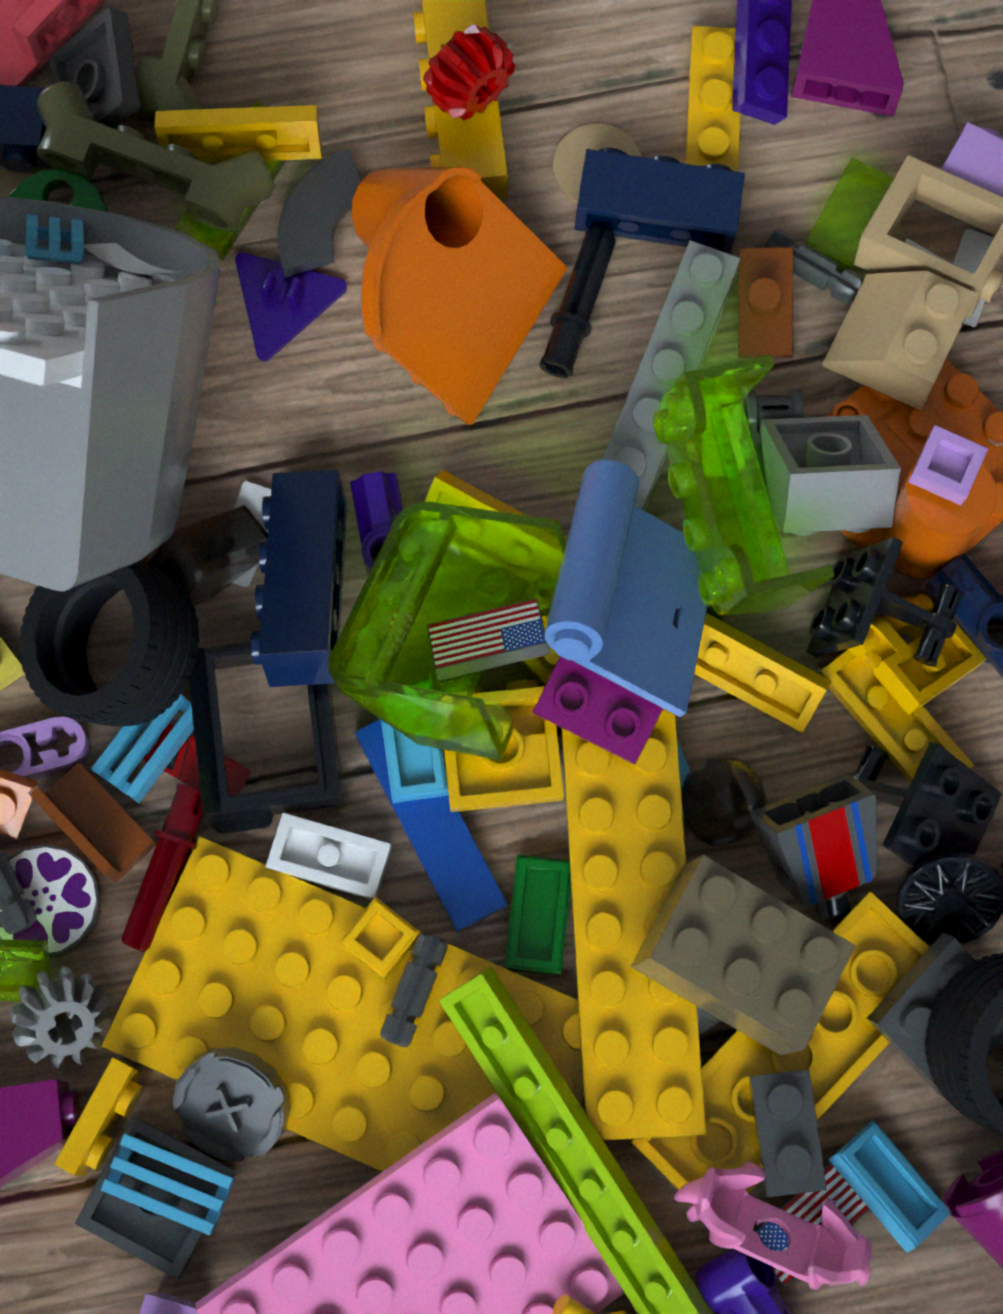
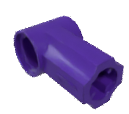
[350,471,414,588]
[696,1248,793,1314]

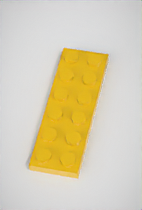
[630,891,930,1194]

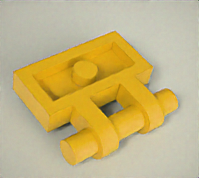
[848,594,987,716]

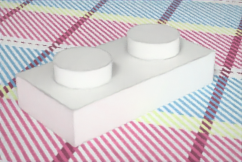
[265,813,392,900]

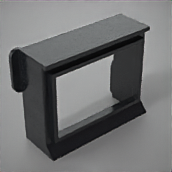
[189,642,345,834]

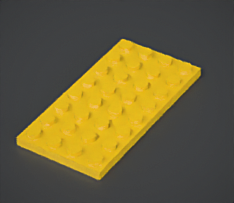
[101,836,584,1172]

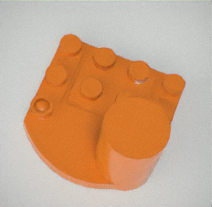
[351,167,568,425]
[825,358,1003,579]

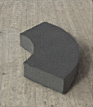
[278,148,362,278]

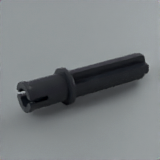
[539,225,616,378]

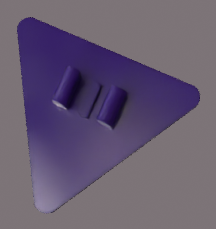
[235,252,347,362]

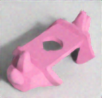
[674,1161,872,1291]

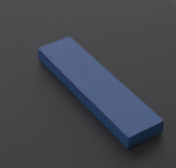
[354,719,508,933]

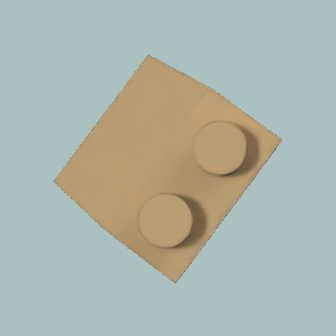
[822,271,977,410]

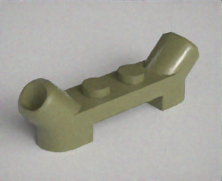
[132,0,219,121]
[36,81,274,232]

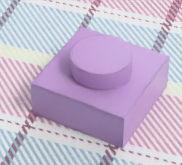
[908,425,988,506]

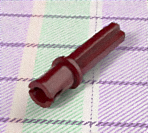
[121,783,203,952]

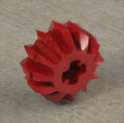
[423,24,516,121]

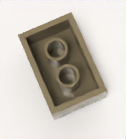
[630,855,856,1056]

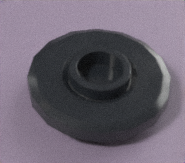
[896,852,1003,944]

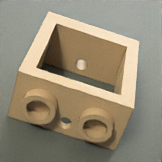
[854,155,1003,318]

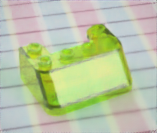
[653,355,834,615]
[328,502,566,760]

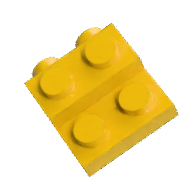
[439,680,564,812]

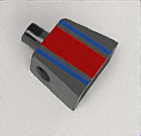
[751,773,877,920]

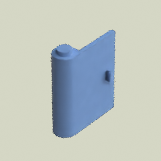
[544,460,718,717]

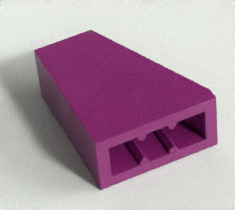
[792,0,904,117]
[0,1079,81,1188]

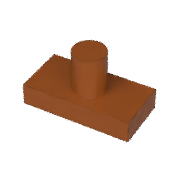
[738,247,793,359]

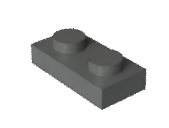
[748,1070,827,1197]

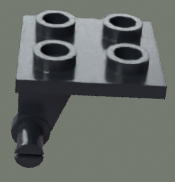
[807,537,964,667]
[848,742,1002,867]

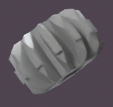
[9,965,111,1070]

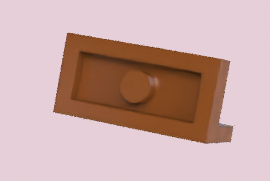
[28,761,156,883]

